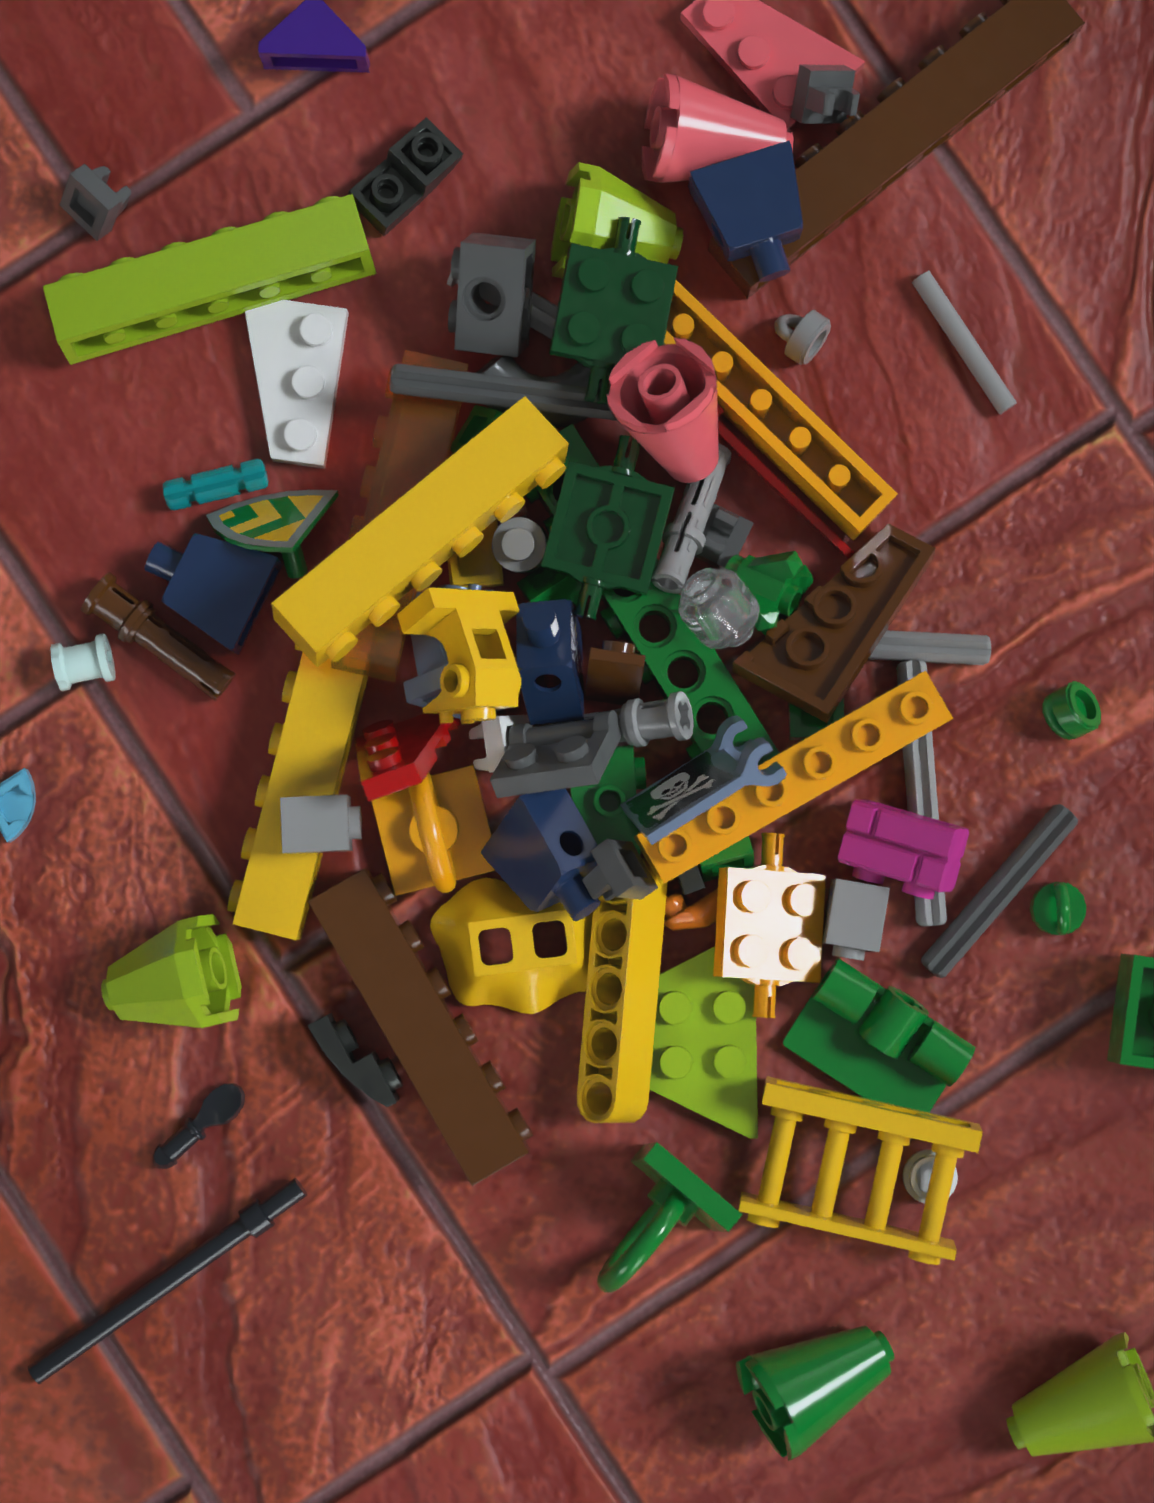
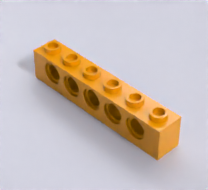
[634,670,953,884]

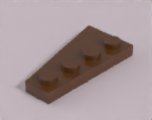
[732,524,936,723]

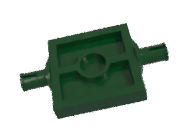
[549,217,678,404]
[541,435,675,620]

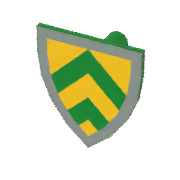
[206,490,339,578]

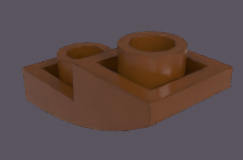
[584,640,646,705]

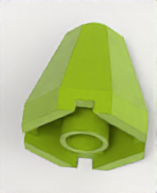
[551,162,683,278]
[101,914,242,1028]

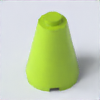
[1006,1332,1154,1457]

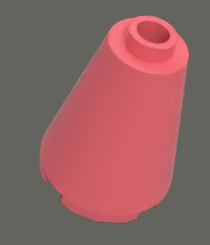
[641,74,794,183]
[607,338,719,483]

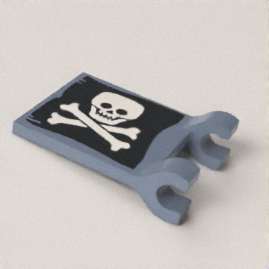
[620,715,787,845]

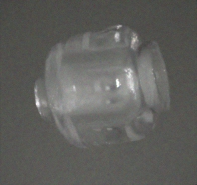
[678,568,760,649]

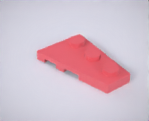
[680,0,866,132]

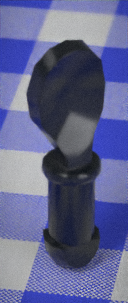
[152,1083,245,1169]

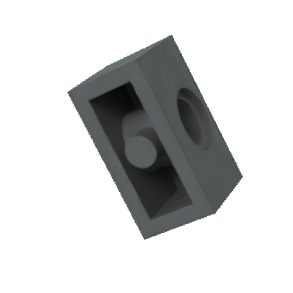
[448,232,536,357]

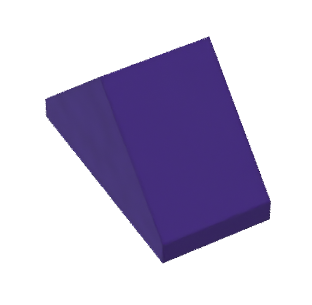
[258,0,370,73]

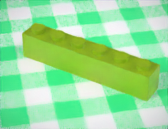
[43,194,377,365]

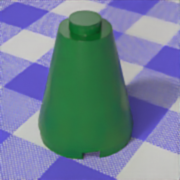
[736,1325,895,1461]

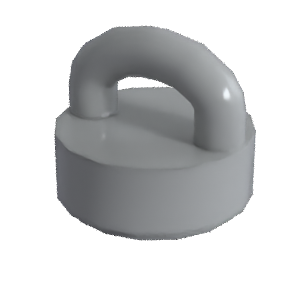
[774,310,831,365]

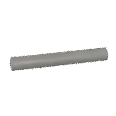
[912,271,1017,415]

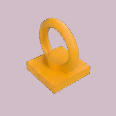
[372,765,495,896]

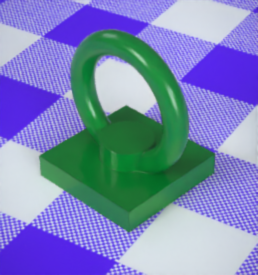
[597,1142,742,1293]

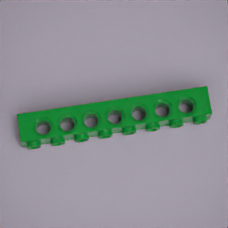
[525,424,780,766]

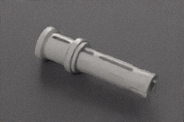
[532,691,694,747]

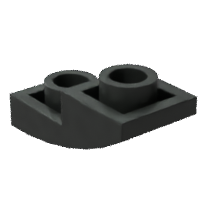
[348,117,464,236]
[308,1013,403,1107]

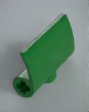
[783,958,976,1113]

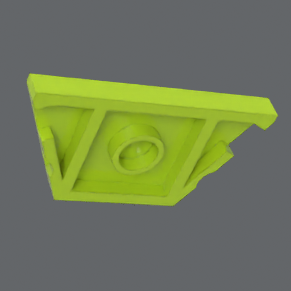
[650,946,758,1139]

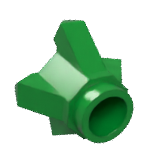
[719,551,813,636]

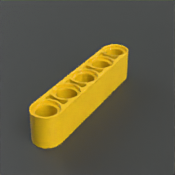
[577,858,667,1123]

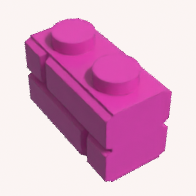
[838,799,969,900]

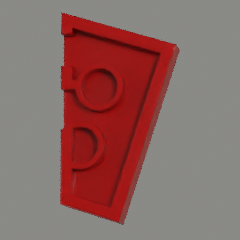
[355,713,461,802]

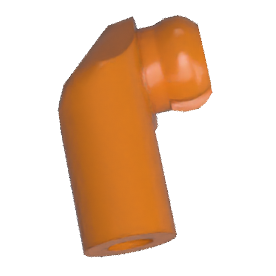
[664,888,718,931]

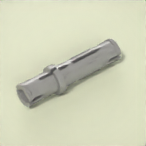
[651,443,731,594]

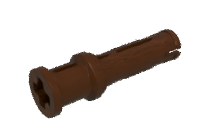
[81,572,236,701]

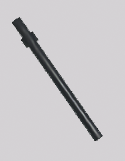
[28,1178,307,1384]

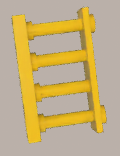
[738,1076,983,1265]

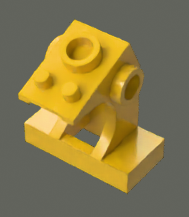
[397,587,521,724]

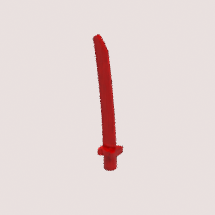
[717,403,855,559]

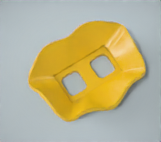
[430,878,593,1014]

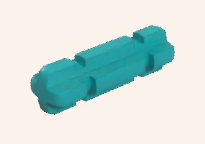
[163,459,268,511]

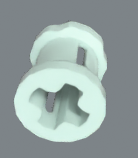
[50,633,116,692]

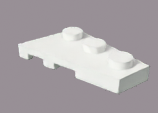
[245,300,349,469]

